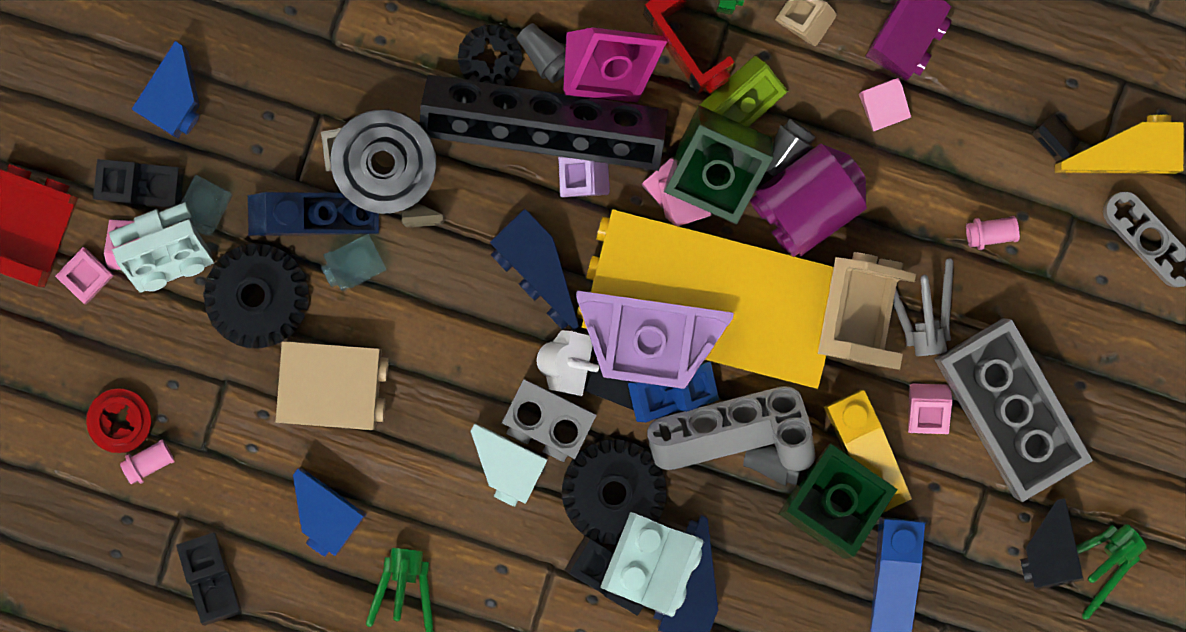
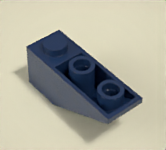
[248,192,379,236]
[490,209,579,331]
[653,514,718,632]

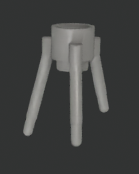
[893,258,953,356]

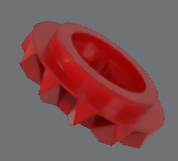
[86,389,152,453]

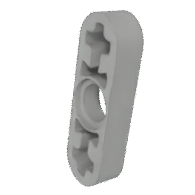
[1103,192,1186,287]

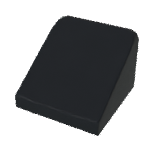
[1032,114,1080,162]

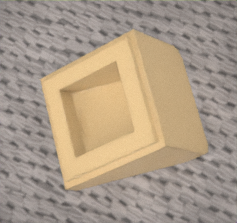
[775,0,837,46]

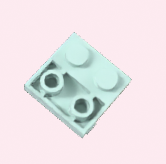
[109,202,214,293]

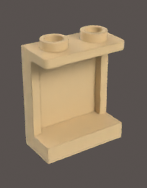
[818,252,916,370]
[275,341,389,430]

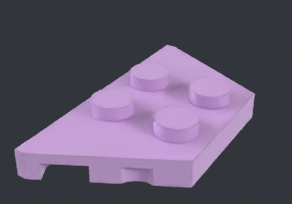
[576,291,734,389]

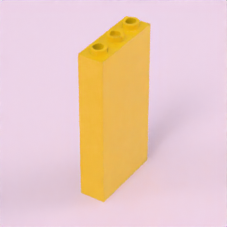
[576,209,834,389]

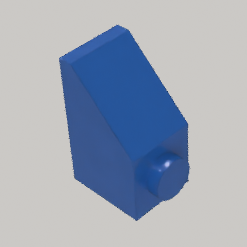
[132,41,200,139]
[293,467,367,557]

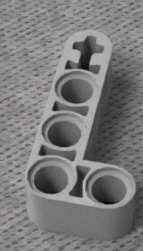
[647,386,816,471]

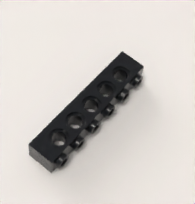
[419,75,668,171]

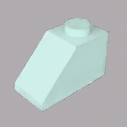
[471,423,548,507]

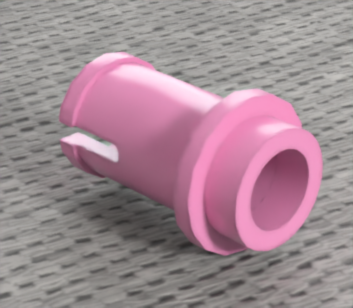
[966,216,1019,250]
[120,439,175,484]

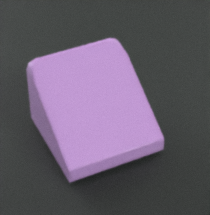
[558,157,610,197]

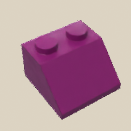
[865,0,952,81]

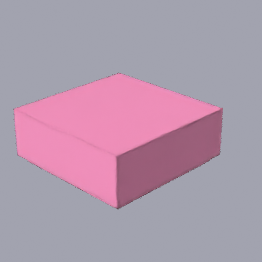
[55,247,114,304]

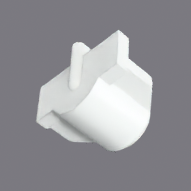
[537,330,599,396]

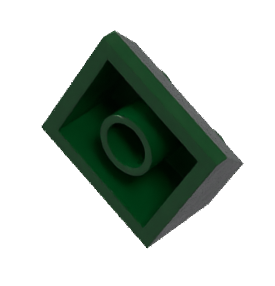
[664,105,773,224]
[778,443,898,559]

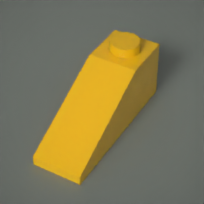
[1055,115,1184,174]
[824,390,912,512]

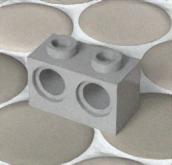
[502,379,597,462]

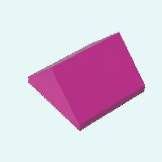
[563,28,667,103]

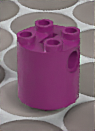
[749,144,867,257]

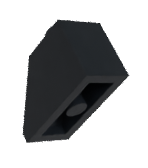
[1020,498,1084,590]

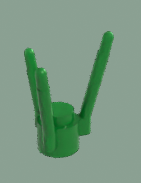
[1076,524,1147,620]
[366,548,434,632]

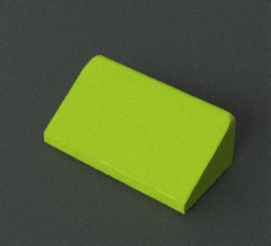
[697,56,788,127]

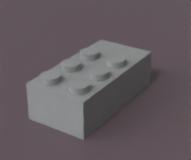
[934,318,1093,502]

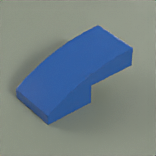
[628,361,719,422]

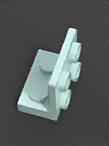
[600,512,703,617]

